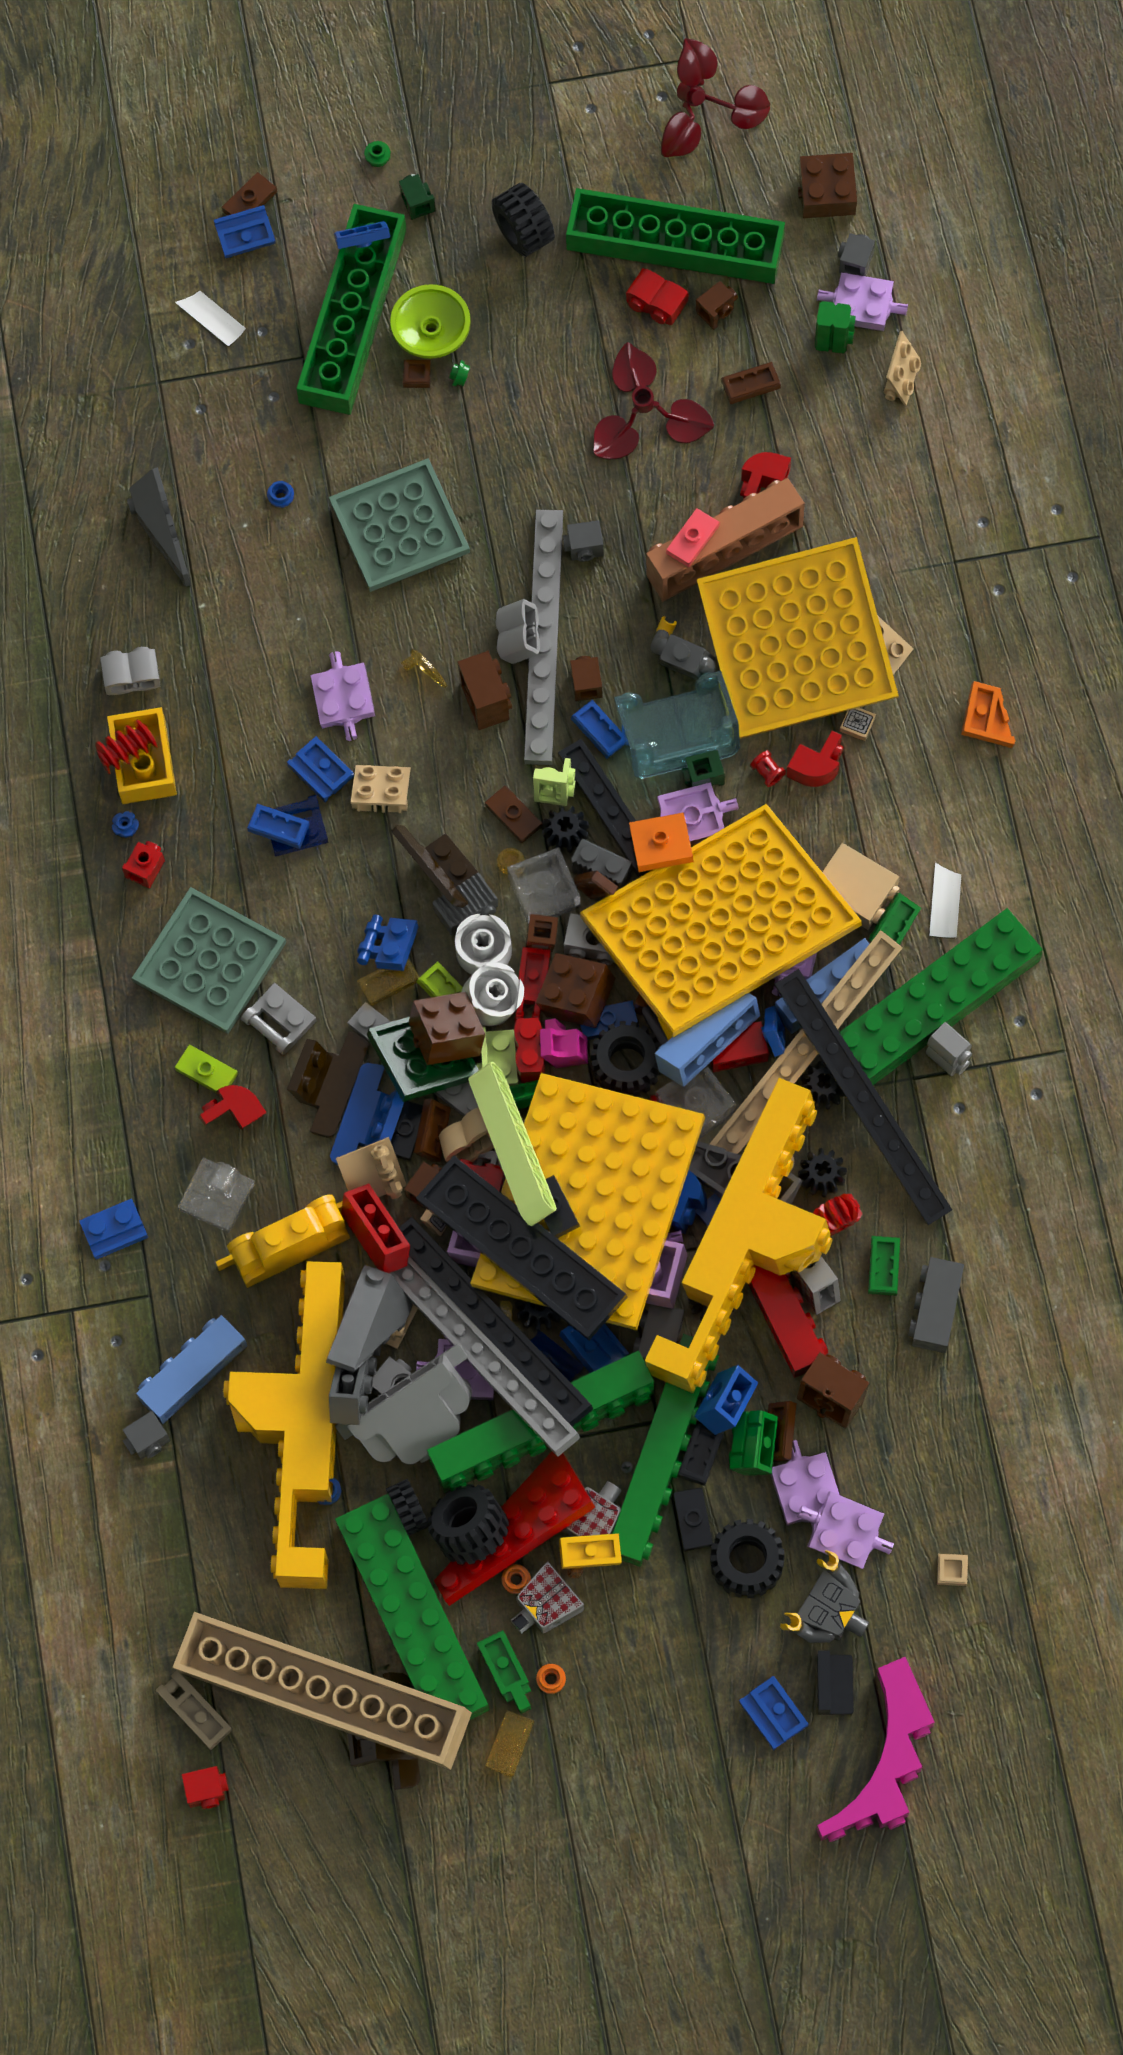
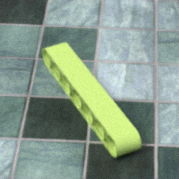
[468,1062,556,1226]

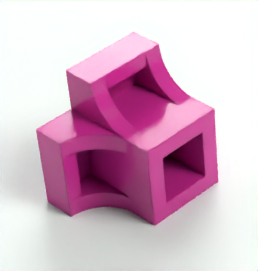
[540,1018,588,1068]

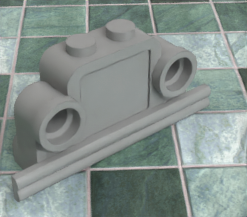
[335,1343,472,1464]

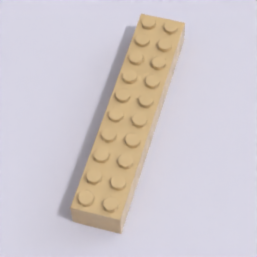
[172,1612,472,1770]

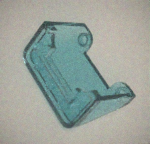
[614,671,740,778]

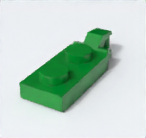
[477,1630,531,1714]

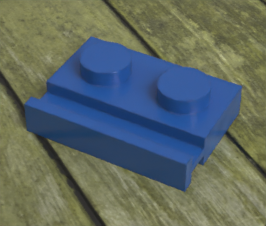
[214,205,276,259]
[287,736,354,802]
[79,1198,148,1260]
[559,1324,629,1373]
[739,1676,809,1751]

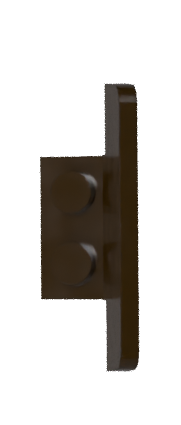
[391,825,478,908]
[287,1031,369,1138]
[347,1672,420,1790]

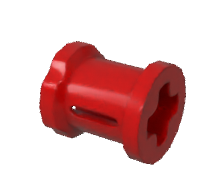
[750,750,786,787]

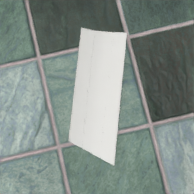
[175,291,246,346]
[929,863,961,938]

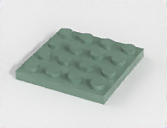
[329,458,470,592]
[132,887,287,1034]

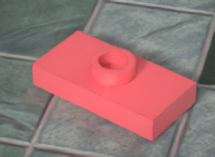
[666,508,720,567]

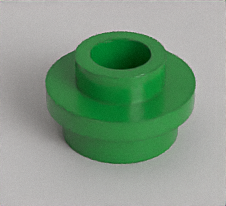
[364,141,391,167]
[449,360,470,387]

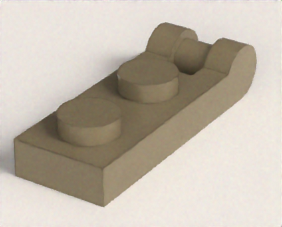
[155,1670,232,1750]

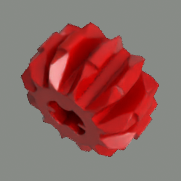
[813,1194,862,1236]

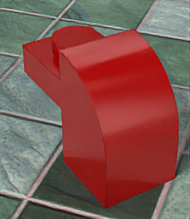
[740,452,791,500]
[786,731,844,787]
[199,1085,266,1129]

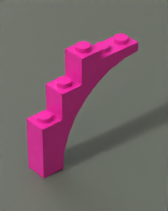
[816,1657,935,1842]

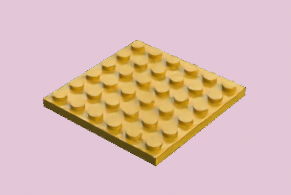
[697,537,899,739]

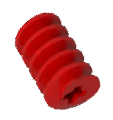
[95,719,158,775]

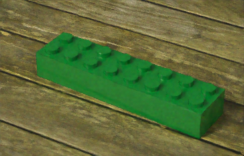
[566,188,785,284]
[296,204,406,415]
[839,908,1043,1085]
[427,1350,654,1494]
[335,1494,490,1720]

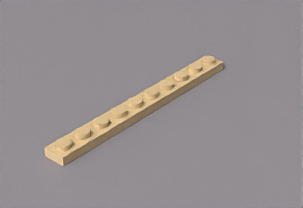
[710,930,903,1154]

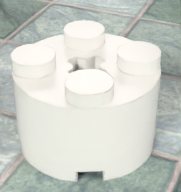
[455,914,512,975]
[461,962,524,1026]

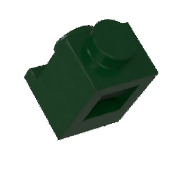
[399,174,436,220]
[681,750,725,787]

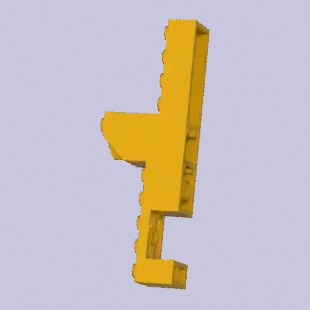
[645,1078,832,1393]
[223,1261,345,1589]

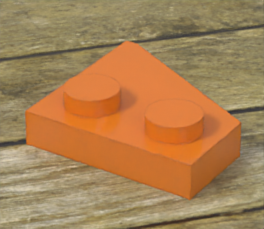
[961,681,1015,748]

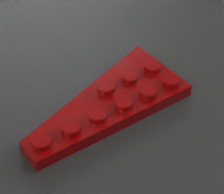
[434,1451,596,1606]

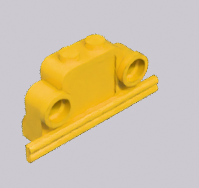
[216,1195,350,1288]

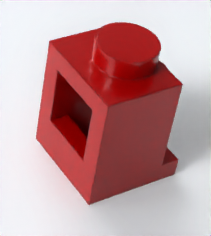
[122,841,165,889]

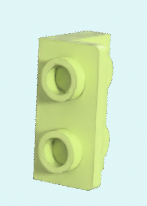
[533,758,576,806]
[477,1027,518,1087]

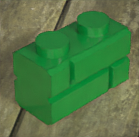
[815,301,856,354]
[729,1410,778,1476]

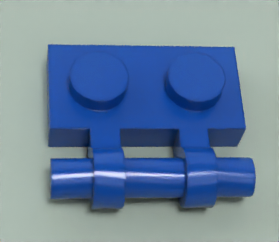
[357,915,419,971]

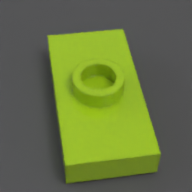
[416,961,463,998]
[175,1044,238,1093]

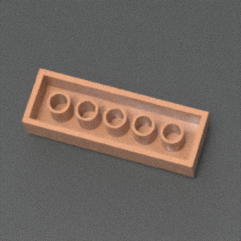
[646,478,805,602]

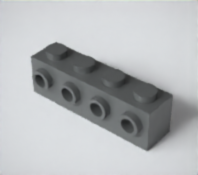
[329,1345,381,1425]

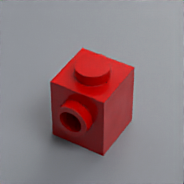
[182,1766,229,1809]

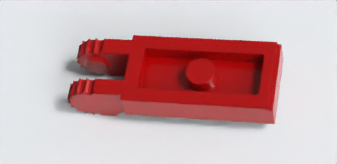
[515,947,551,1023]

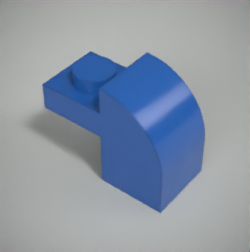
[671,1170,707,1234]

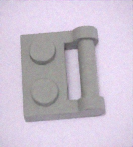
[241,983,317,1055]

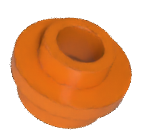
[502,1565,531,1594]
[536,1664,566,1694]

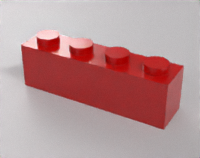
[747,1265,829,1378]

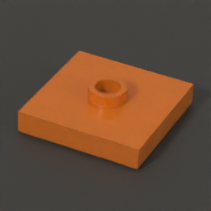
[629,812,694,872]

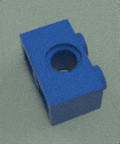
[694,1365,758,1435]

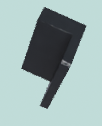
[817,1650,854,1715]

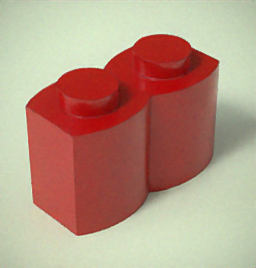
[626,268,688,325]
[514,1018,545,1083]

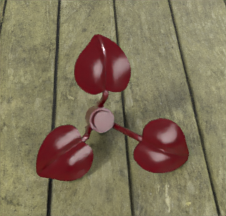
[661,38,771,157]
[593,342,714,460]

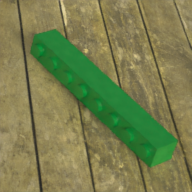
[613,1334,720,1567]

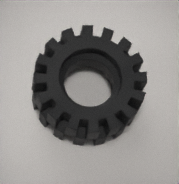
[386,1479,429,1536]

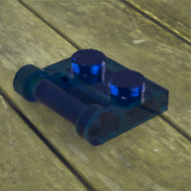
[269,795,329,857]

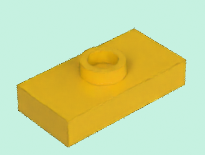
[559,1533,622,1569]

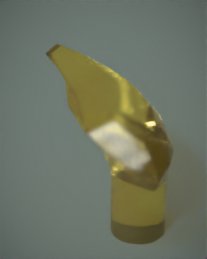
[401,649,447,688]

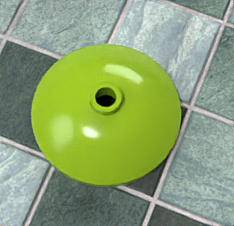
[390,284,471,359]

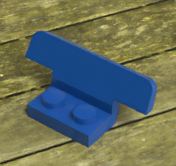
[330,1063,404,1165]

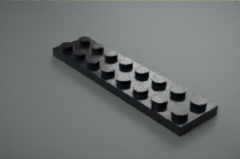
[416,1156,628,1341]

